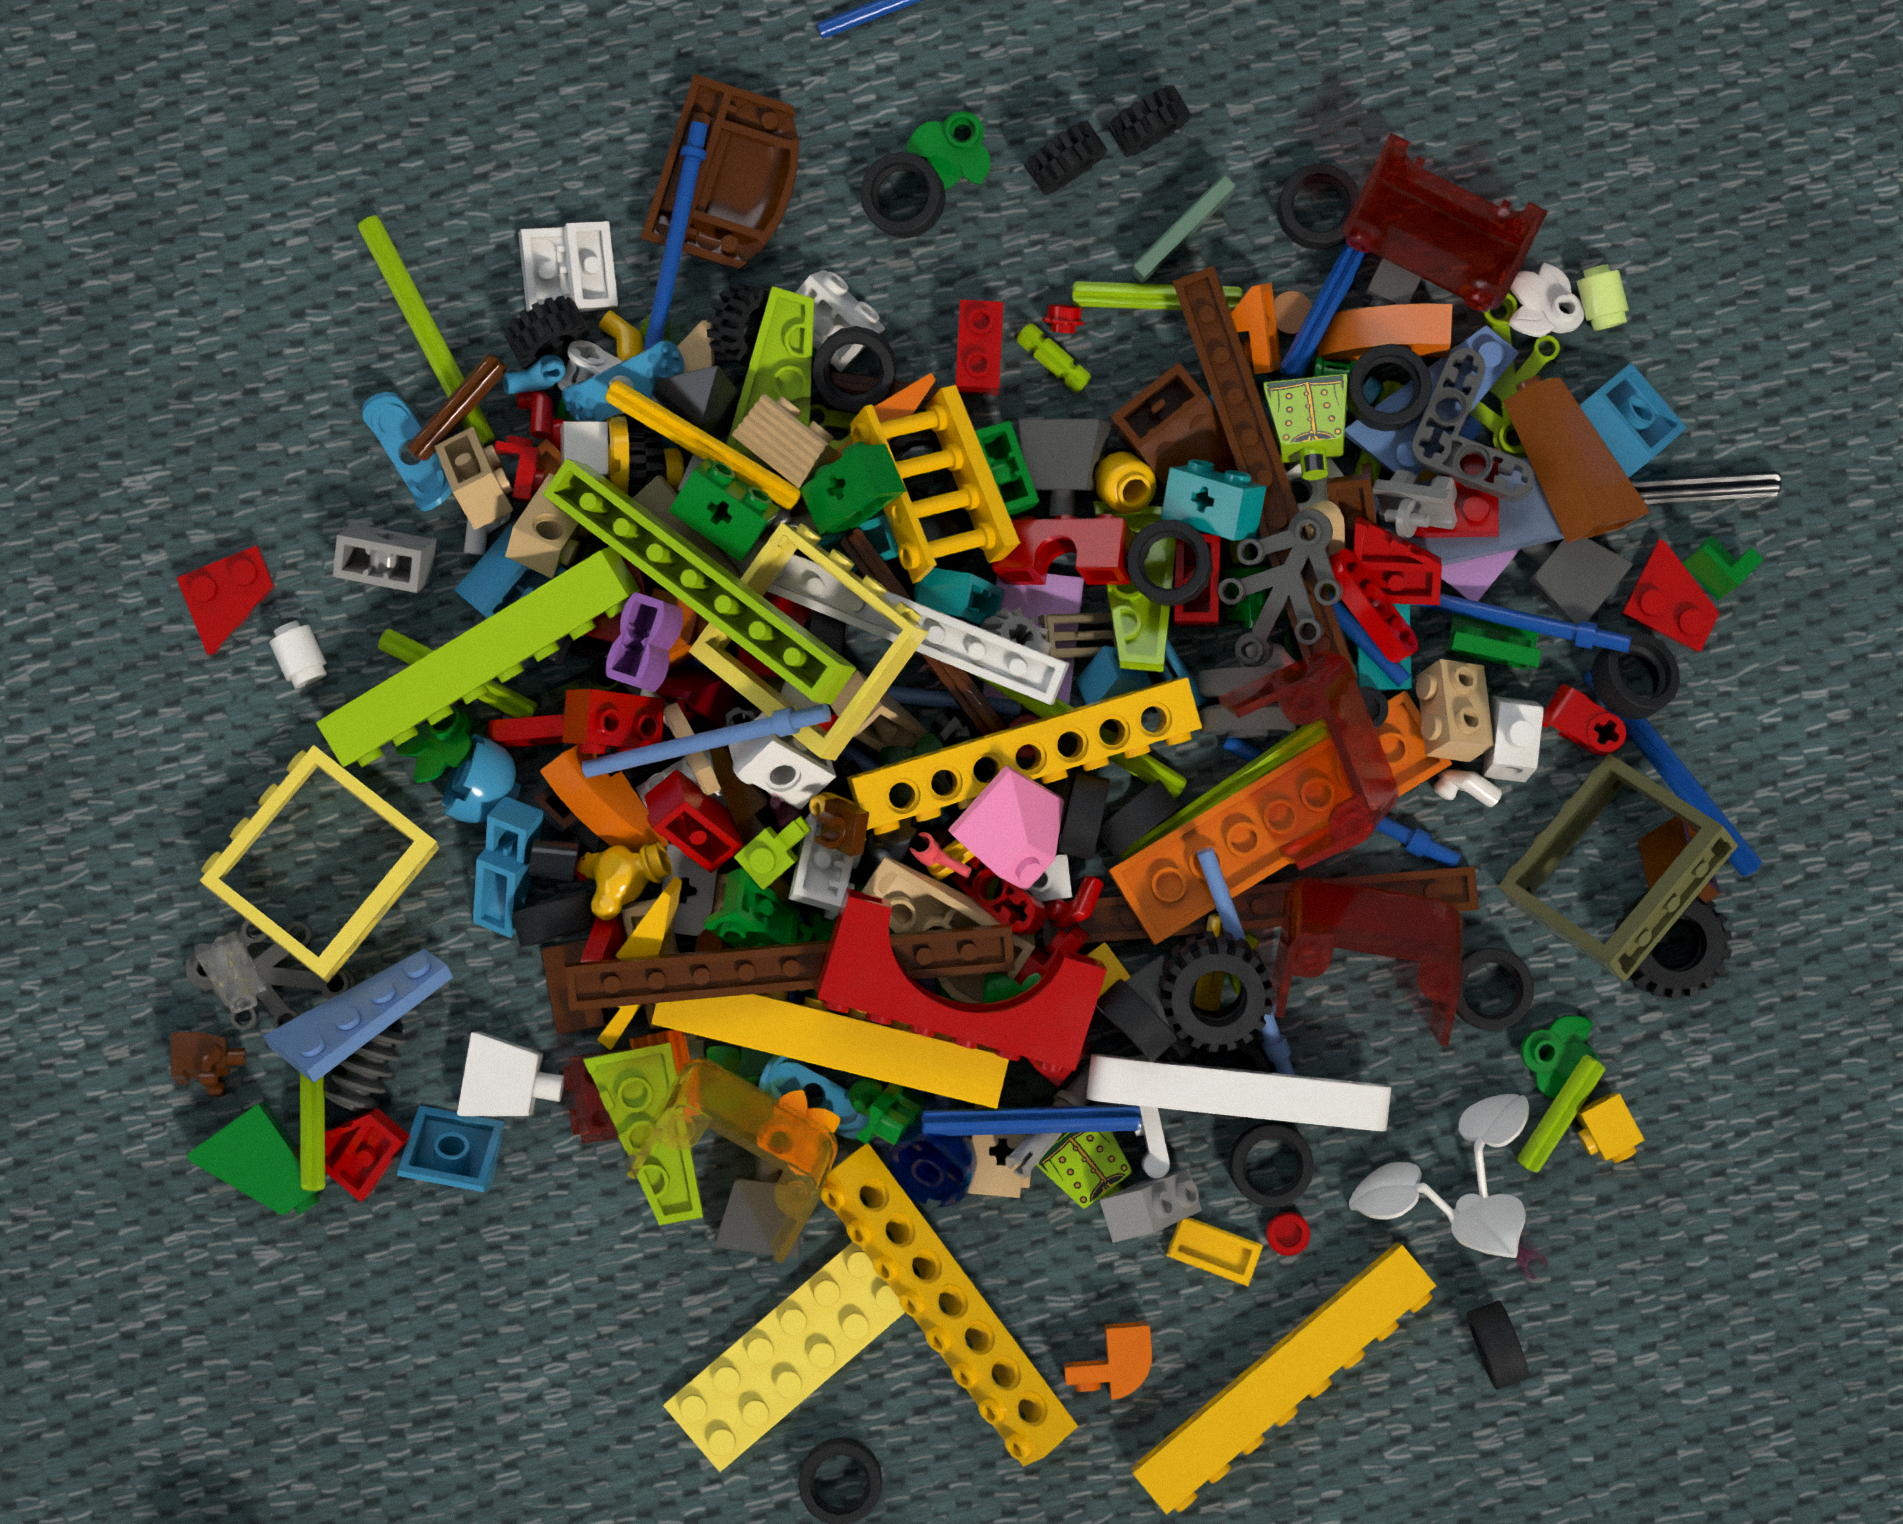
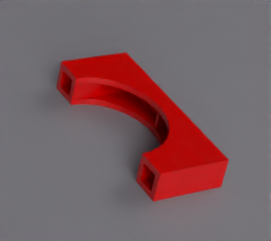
[815,888,1107,1073]

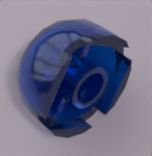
[887,1121,978,1207]

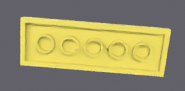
[663,1241,905,1472]

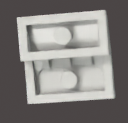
[518,221,618,312]

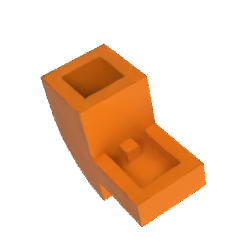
[1063,1321,1152,1400]

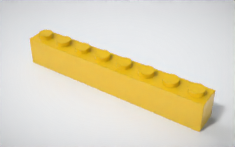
[651,991,1009,1109]
[1130,1242,1436,1515]

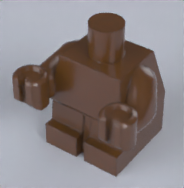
[171,1032,247,1097]

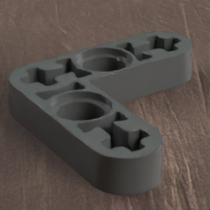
[1412,348,1534,502]

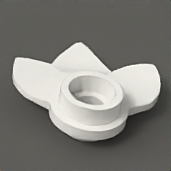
[1506,263,1585,337]

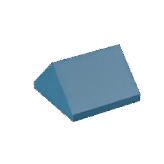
[397,1105,505,1192]

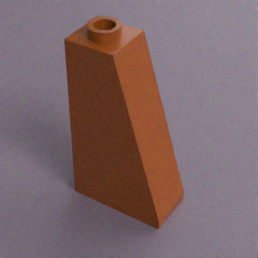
[1503,375,1650,543]

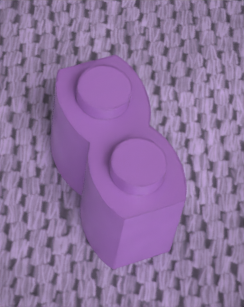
[606,592,683,692]

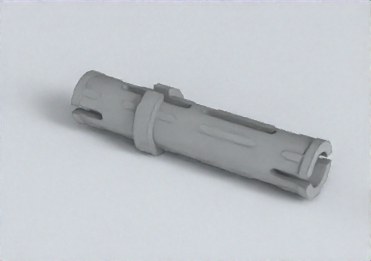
[1005,1065,1090,1178]

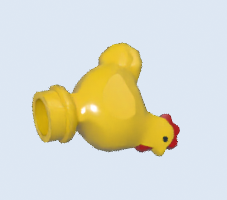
[575,842,672,920]

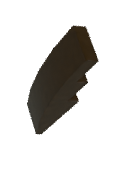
[709,726,796,904]

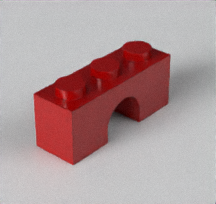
[992,514,1135,585]

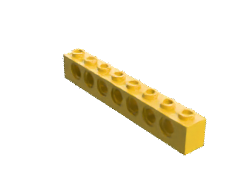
[847,677,1202,835]
[814,1143,1079,1467]

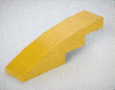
[597,876,682,1050]

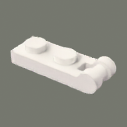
[1129,1053,1170,1178]

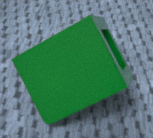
[1682,536,1764,600]

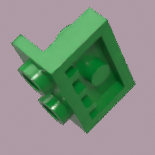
[1445,614,1542,671]
[704,868,800,948]

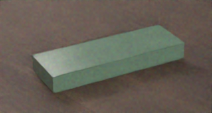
[1132,175,1236,284]

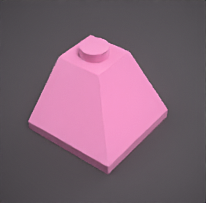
[948,765,1064,891]

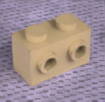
[434,427,514,530]
[1416,659,1494,762]

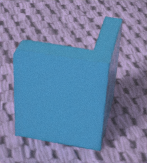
[1077,646,1152,705]

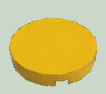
[606,416,629,495]

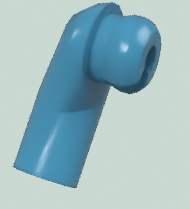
[502,355,566,395]

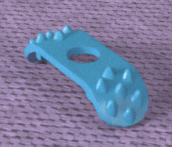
[562,341,684,422]
[361,392,452,512]
[759,1054,870,1141]

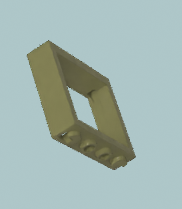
[1498,753,1738,982]

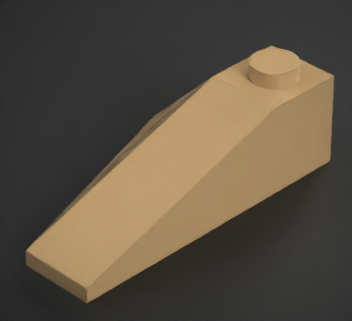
[861,856,1035,1003]

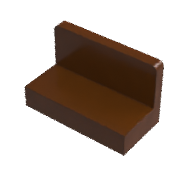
[1326,463,1380,553]
[1638,816,1720,903]
[542,939,609,1034]

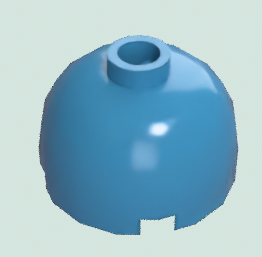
[441,733,521,823]

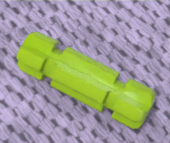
[1016,323,1091,393]

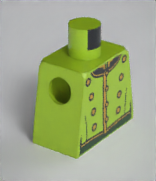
[1263,374,1347,480]
[1036,1131,1132,1209]

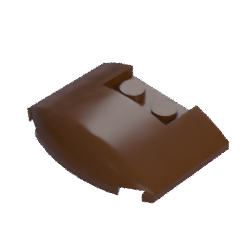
[640,74,799,271]

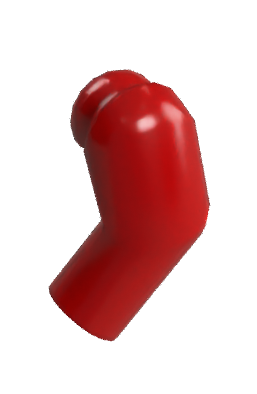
[1045,876,1104,928]

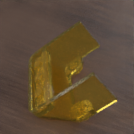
[625,1057,838,1264]

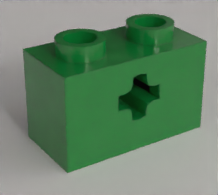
[975,421,1039,520]
[800,441,906,536]
[668,458,781,562]

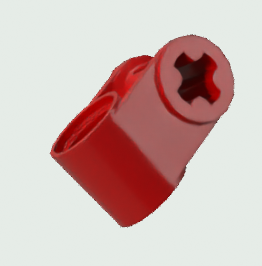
[1542,684,1626,756]

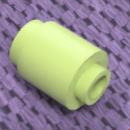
[1577,264,1629,331]

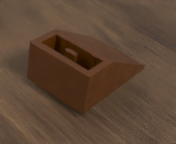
[1109,362,1238,493]

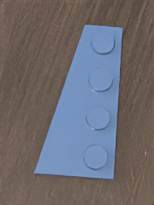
[1345,325,1519,477]
[263,949,453,1083]

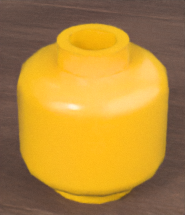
[1095,451,1157,514]

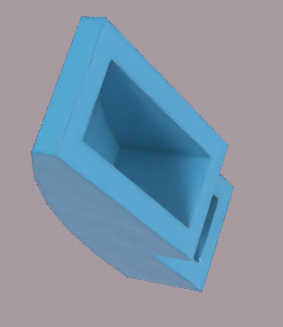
[473,796,543,938]

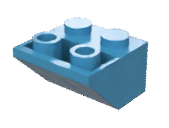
[455,524,567,619]

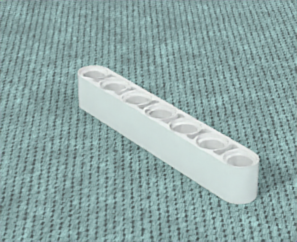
[1086,1054,1391,1131]

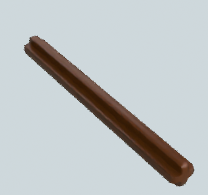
[839,528,1008,736]

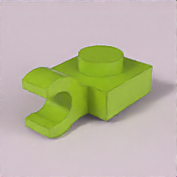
[734,816,812,890]

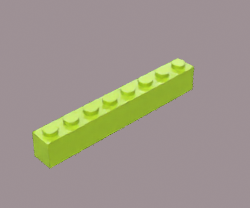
[542,458,857,705]
[316,546,641,768]

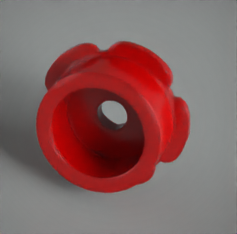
[1042,304,1085,334]

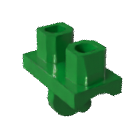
[848,1078,927,1146]

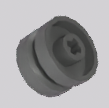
[1199,667,1296,738]

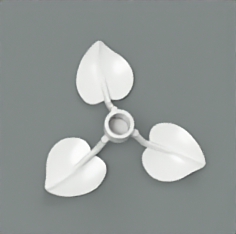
[1349,1094,1529,1258]

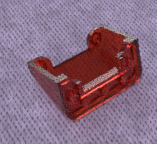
[1342,133,1548,312]

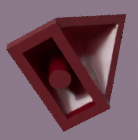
[655,664,736,733]

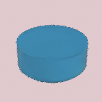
[1347,376,1384,419]

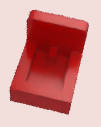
[494,436,546,504]

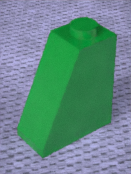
[186,1102,326,1216]

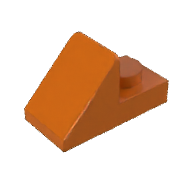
[1232,282,1282,374]

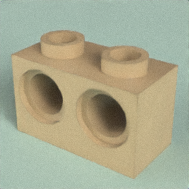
[505,473,591,579]

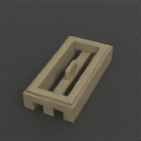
[1038,612,1116,659]

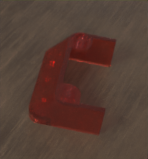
[1217,650,1399,871]
[1271,877,1463,1046]

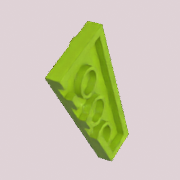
[726,286,814,470]
[1093,501,1176,672]
[583,1042,704,1226]

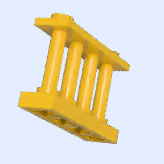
[850,385,1020,583]

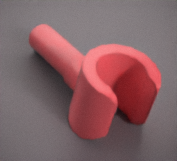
[910,832,972,878]

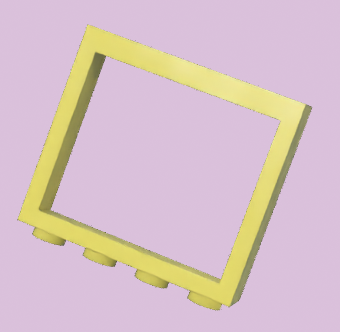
[688,522,929,761]
[200,745,439,983]

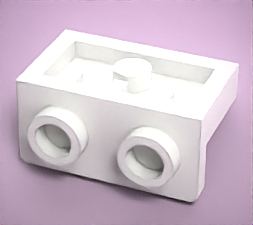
[795,270,885,372]
[788,813,862,920]

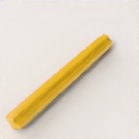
[605,380,801,510]

